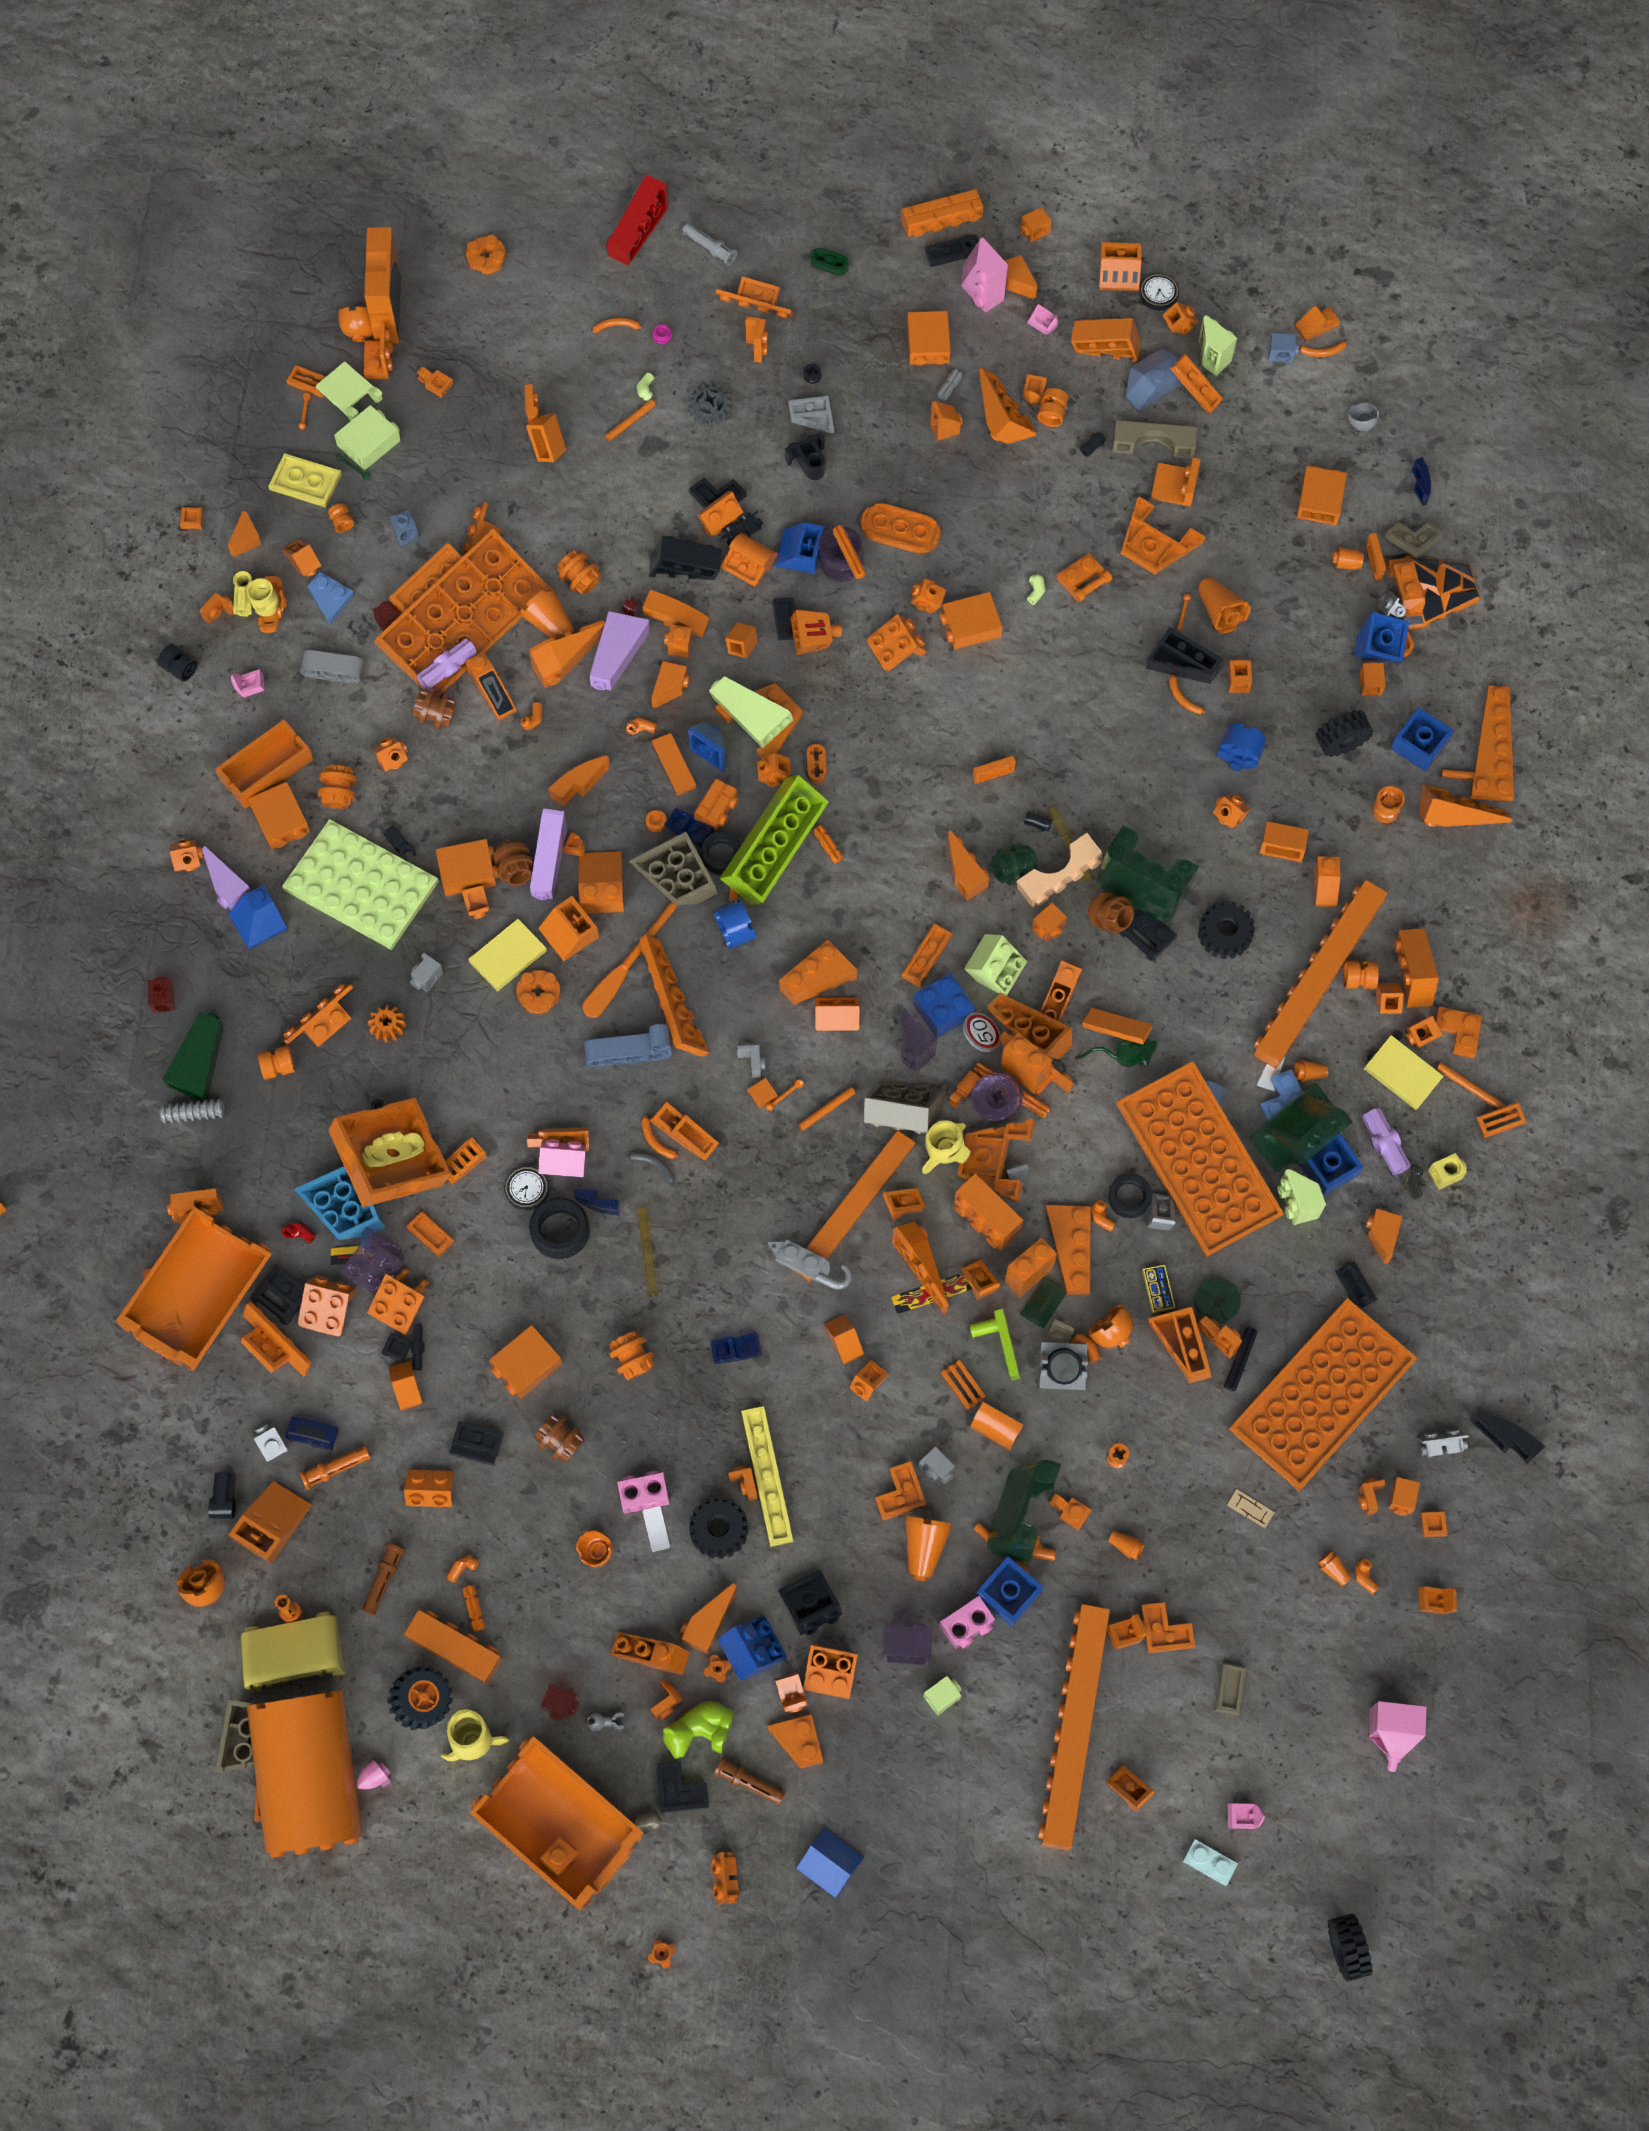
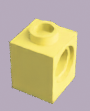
[1428,1153,1467,1190]

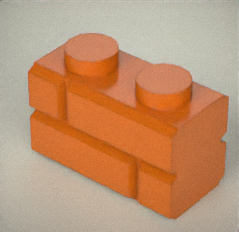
[694,779,739,832]

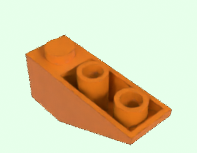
[947,831,989,901]
[1040,959,1084,1022]
[610,1632,690,1676]

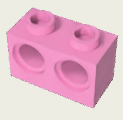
[617,1471,669,1514]
[939,1596,995,1649]

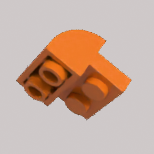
[721,533,779,588]
[803,1644,858,1699]

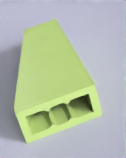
[709,676,794,748]

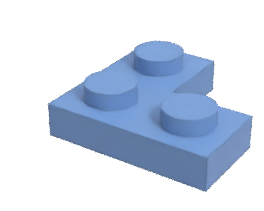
[1259,1069,1310,1126]

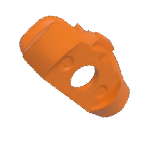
[258,576,287,633]

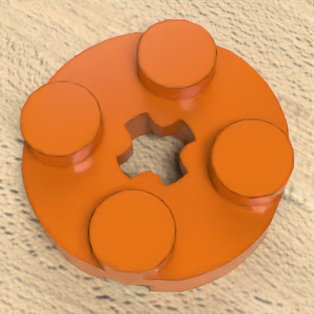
[466,235,506,274]
[516,970,561,1014]

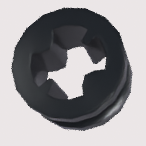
[803,364,822,384]

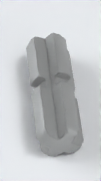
[937,369,962,401]

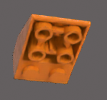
[229,1481,312,1564]

